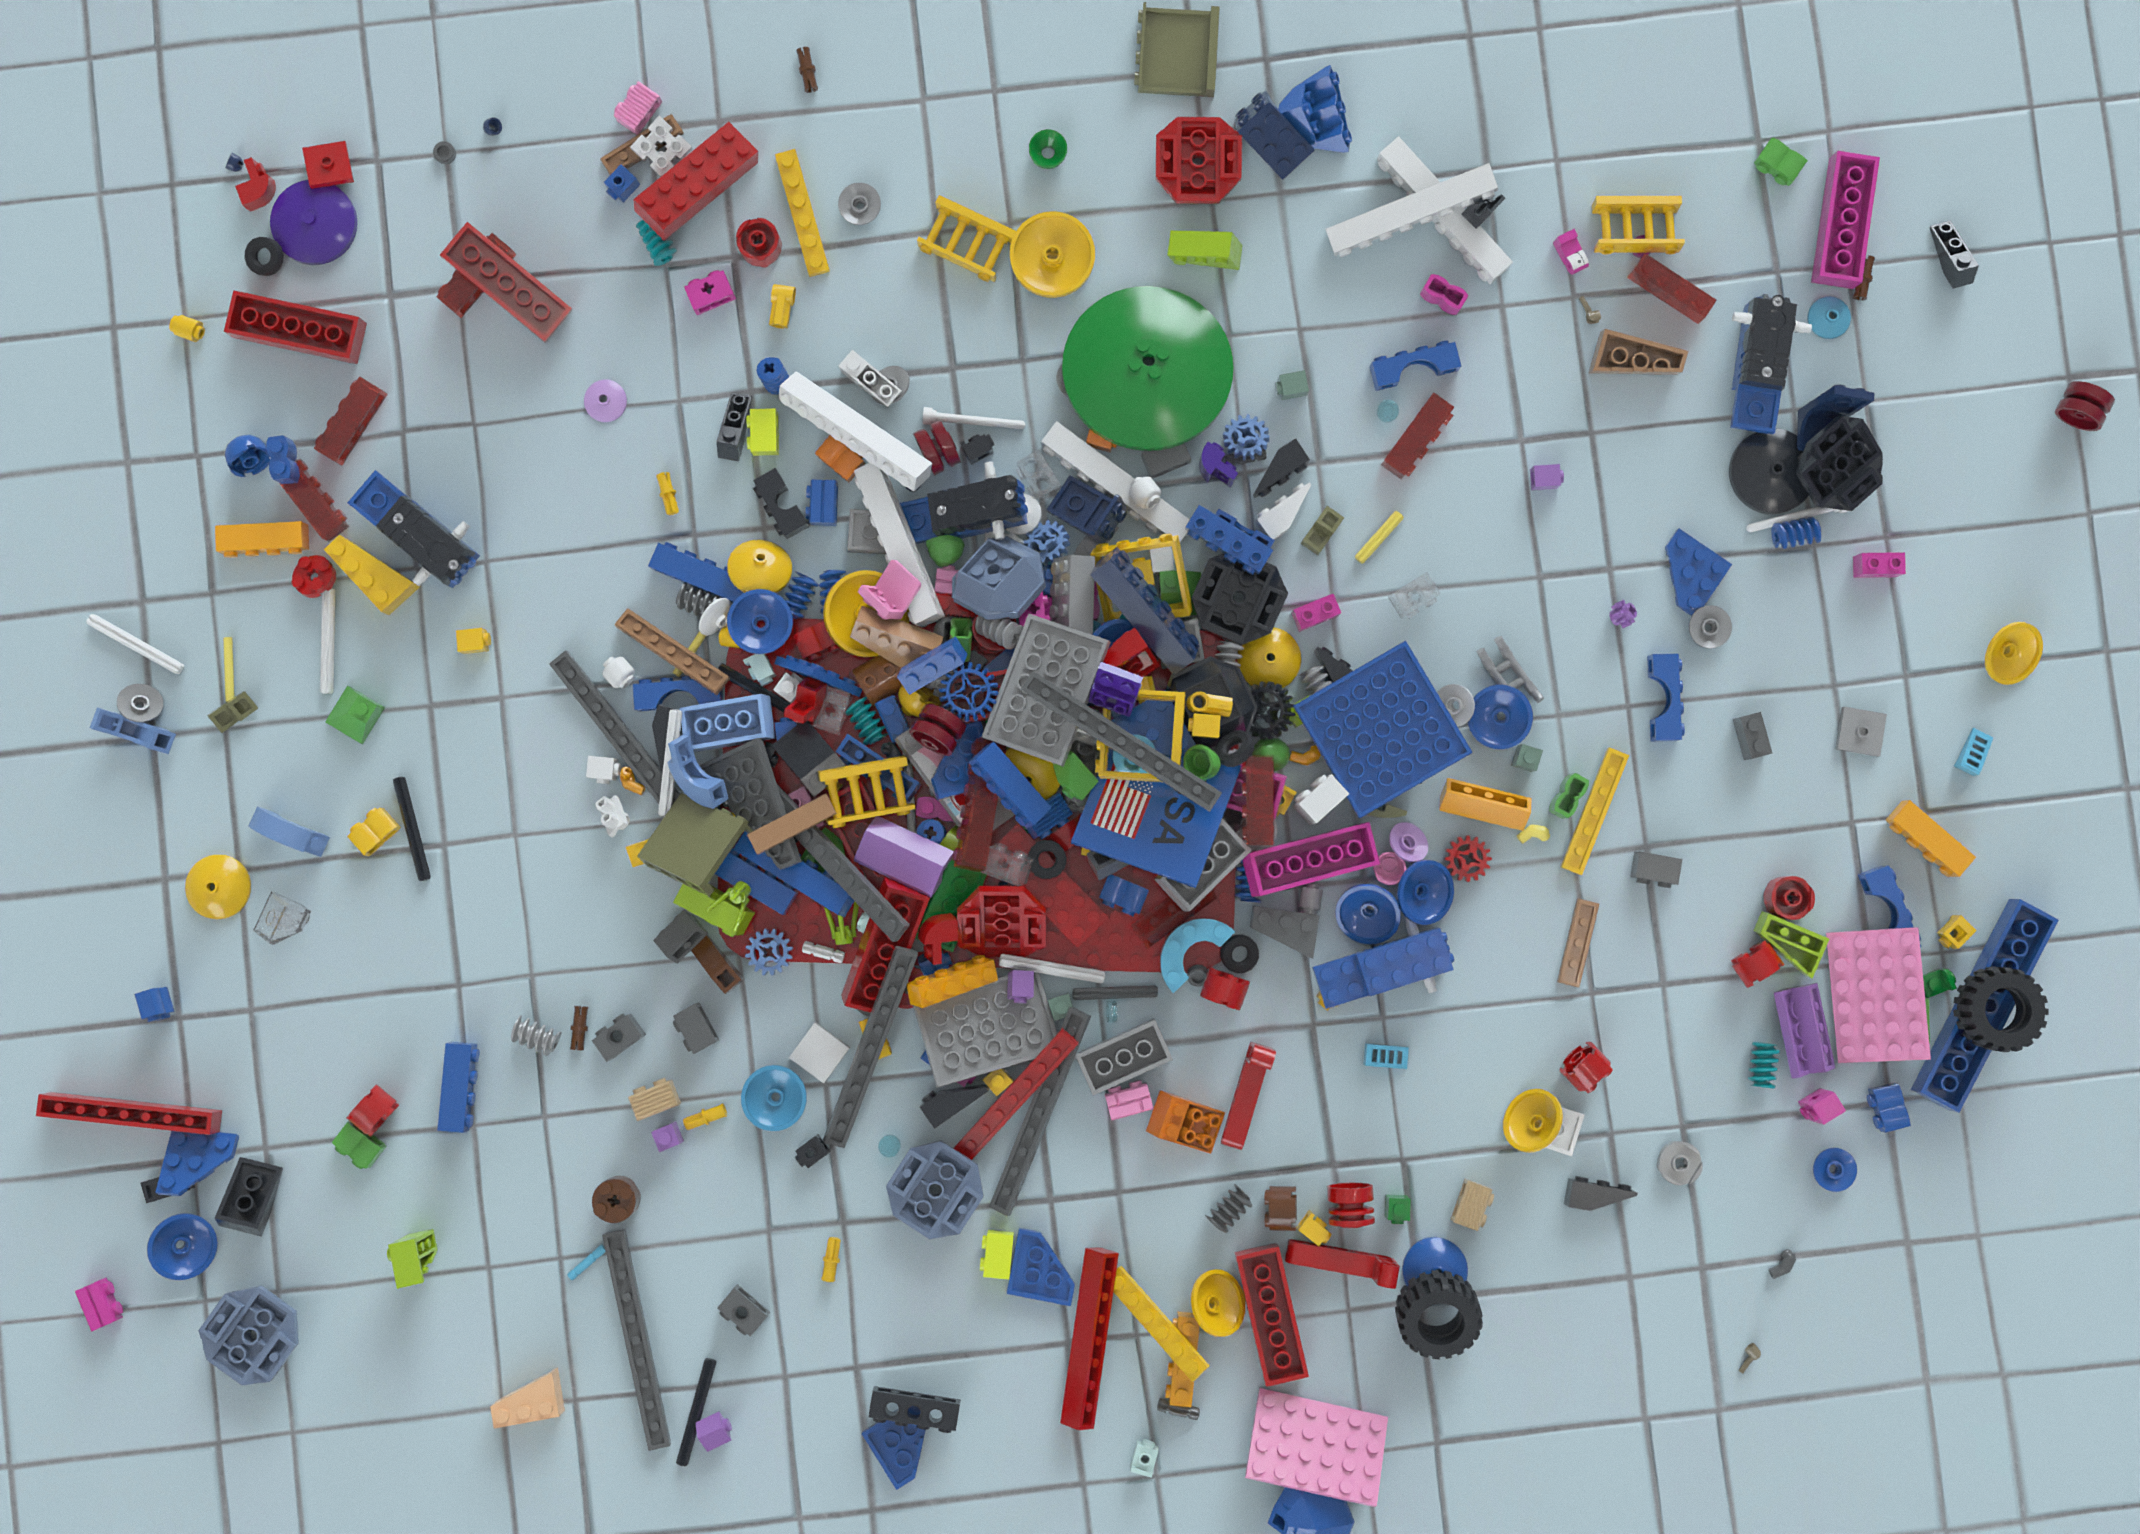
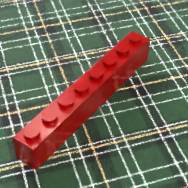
[36,1092,222,1135]
[1060,1247,1119,1430]

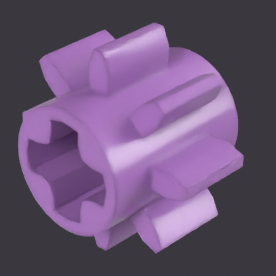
[1609,600,1637,628]

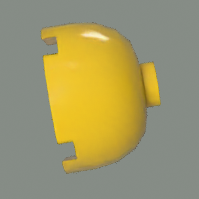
[898,685,942,717]

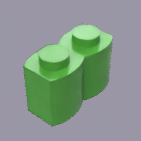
[1754,137,1808,186]
[949,618,972,662]
[1549,773,1589,819]
[332,1121,387,1169]

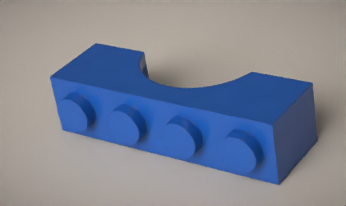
[1369,341,1462,391]
[1647,654,1685,742]
[633,676,724,712]
[1858,865,1922,947]

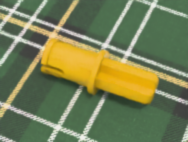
[656,472,679,516]
[683,1103,728,1130]
[821,1237,841,1282]

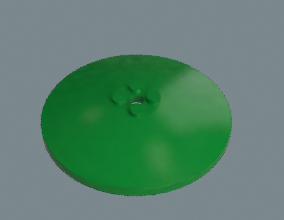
[1062,286,1234,451]

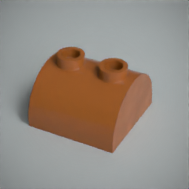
[852,655,902,707]

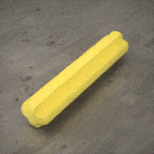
[1355,511,1404,564]

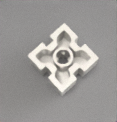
[630,115,692,177]

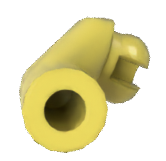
[1516,824,1550,844]

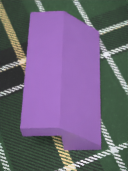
[854,816,954,897]
[1774,983,1836,1078]

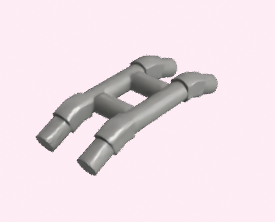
[1477,636,1544,703]

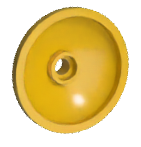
[727,540,792,593]
[1985,622,2043,685]
[1237,627,1301,688]
[1004,748,1060,801]
[185,855,251,919]
[1503,1089,1563,1153]
[1191,1269,1245,1337]

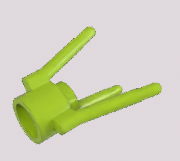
[705,881,751,934]
[824,901,859,945]

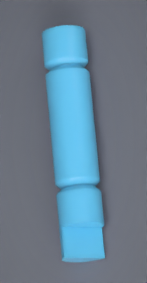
[567,1244,606,1280]

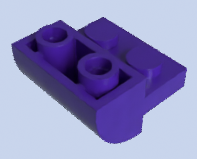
[1199,441,1238,488]
[1088,662,1143,717]

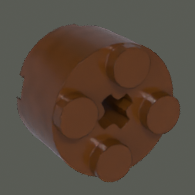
[592,1176,641,1223]
[1265,1186,1297,1231]

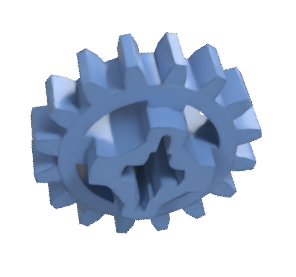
[1223,414,1270,460]
[1023,520,1070,566]
[745,929,793,976]

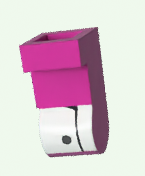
[1553,228,1589,275]

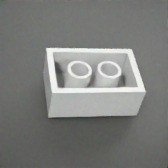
[1292,774,1349,825]

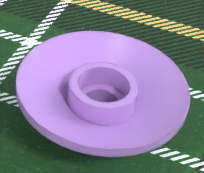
[584,380,627,422]
[1389,822,1428,863]

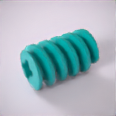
[636,220,677,266]
[845,697,889,745]
[1748,1042,1780,1089]

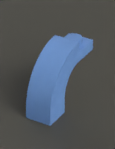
[89,707,176,754]
[667,734,729,809]
[248,806,330,857]

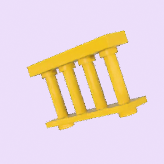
[917,195,1016,282]
[1591,196,1685,255]
[817,756,915,828]

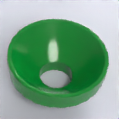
[1029,129,1067,169]

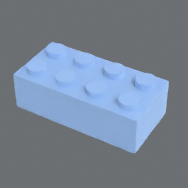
[680,694,775,752]

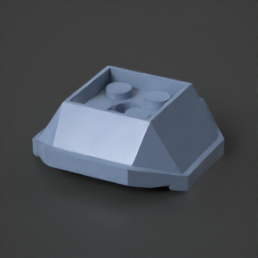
[952,536,1046,620]
[886,1140,984,1239]
[198,1285,299,1385]

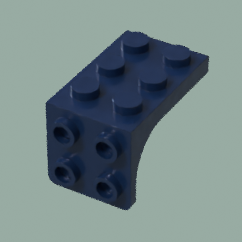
[1235,91,1315,180]
[1797,384,1875,451]
[1046,475,1127,544]

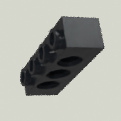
[868,1386,961,1433]

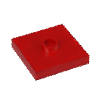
[302,141,354,189]

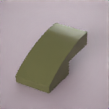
[1300,506,1344,555]
[207,691,258,733]
[1365,804,1407,818]

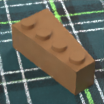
[1588,329,1689,375]
[850,606,943,668]

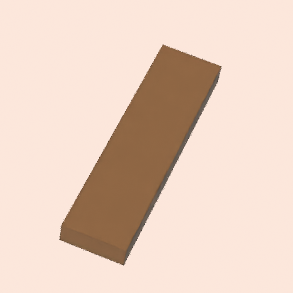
[600,114,684,175]
[747,794,837,855]
[1557,898,1599,988]

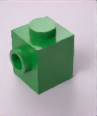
[1384,1194,1411,1224]

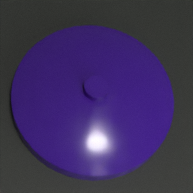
[270,180,358,265]

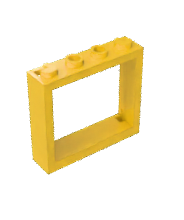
[1090,534,1193,622]
[1095,690,1186,782]

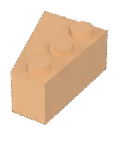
[490,1367,565,1429]

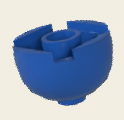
[225,435,270,477]

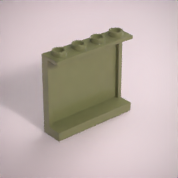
[1134,2,1220,97]
[637,793,753,897]

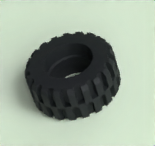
[1953,967,2049,1052]
[1395,1270,1483,1360]

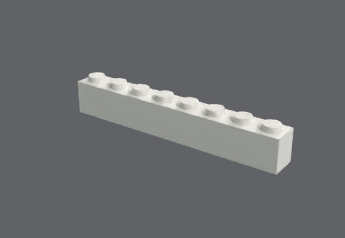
[1377,136,1513,284]
[1326,163,1498,257]
[779,372,932,491]
[1041,421,1190,544]
[854,463,945,628]

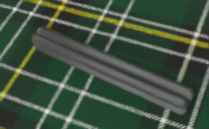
[1072,985,1158,1000]

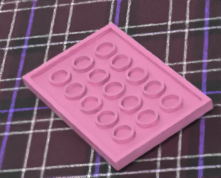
[1826,927,1931,1063]
[1245,1388,1388,1507]

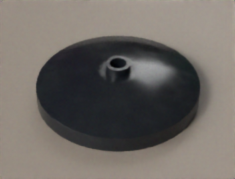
[1729,428,1809,514]

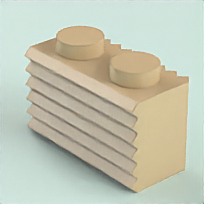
[628,1078,681,1121]
[1450,1179,1494,1231]

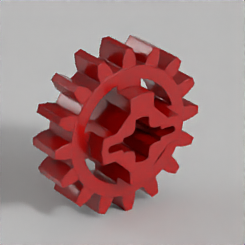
[1443,835,1492,882]

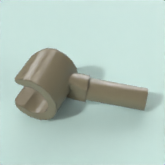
[1579,296,1601,324]
[1739,1343,1761,1374]

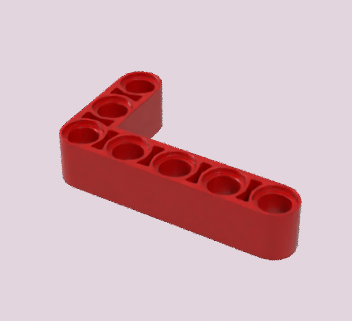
[1221,1042,1276,1150]
[1285,1239,1400,1289]

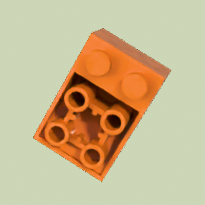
[1146,1090,1225,1154]

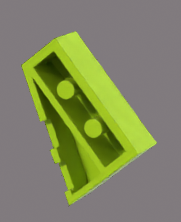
[1753,911,1830,979]

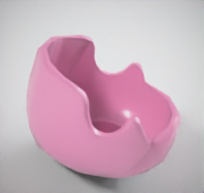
[1373,851,1407,886]

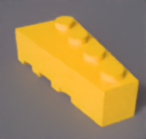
[324,535,421,615]

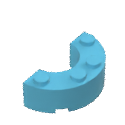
[1160,918,1235,993]

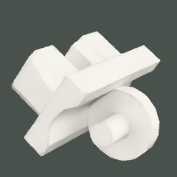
[595,795,630,838]

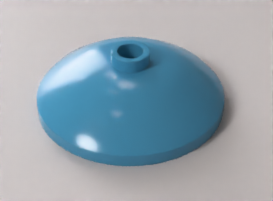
[741,1065,807,1131]

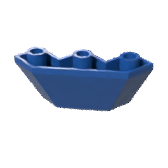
[1278,65,1352,153]
[1268,1487,1355,1534]

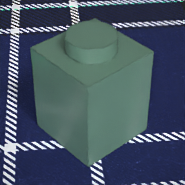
[1275,370,1309,400]
[1511,744,1543,772]
[1048,993,1073,1021]

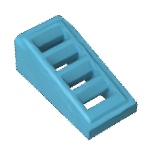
[1954,728,1993,776]
[1363,1043,1409,1069]

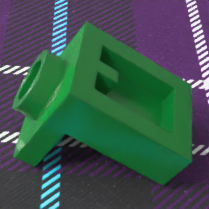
[1923,968,1957,998]

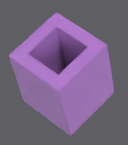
[1530,464,1564,491]
[1007,970,1034,1003]
[651,1121,684,1152]
[695,1412,732,1452]

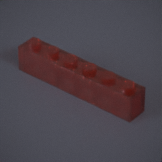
[953,737,1007,872]

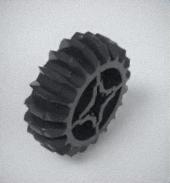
[1249,681,1296,739]

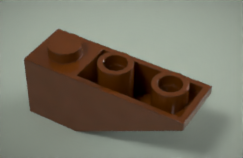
[691,935,745,994]

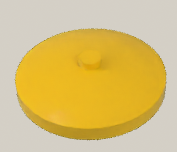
[1010,211,1095,298]
[823,570,910,657]

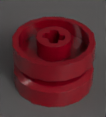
[2055,381,2115,431]
[913,420,961,476]
[909,704,966,756]

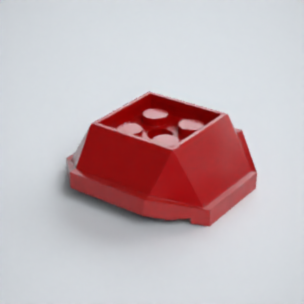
[1155,117,1242,204]
[957,886,1046,957]

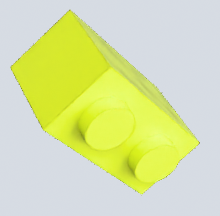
[746,408,779,456]
[980,1230,1014,1280]

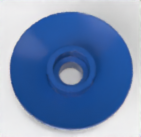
[1813,1148,1857,1192]

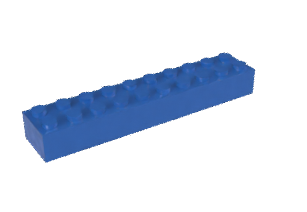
[1910,899,2059,1113]

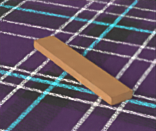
[614,608,730,695]

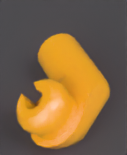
[1289,745,1321,766]
[619,766,646,795]

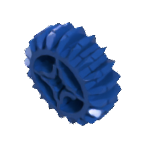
[939,662,999,722]

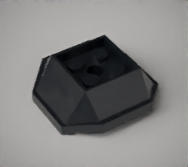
[1796,415,1883,511]
[1191,554,1288,646]
[1166,656,1258,751]

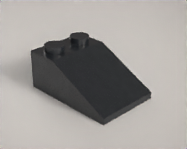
[771,720,846,797]
[920,1084,990,1129]
[214,1157,283,1237]

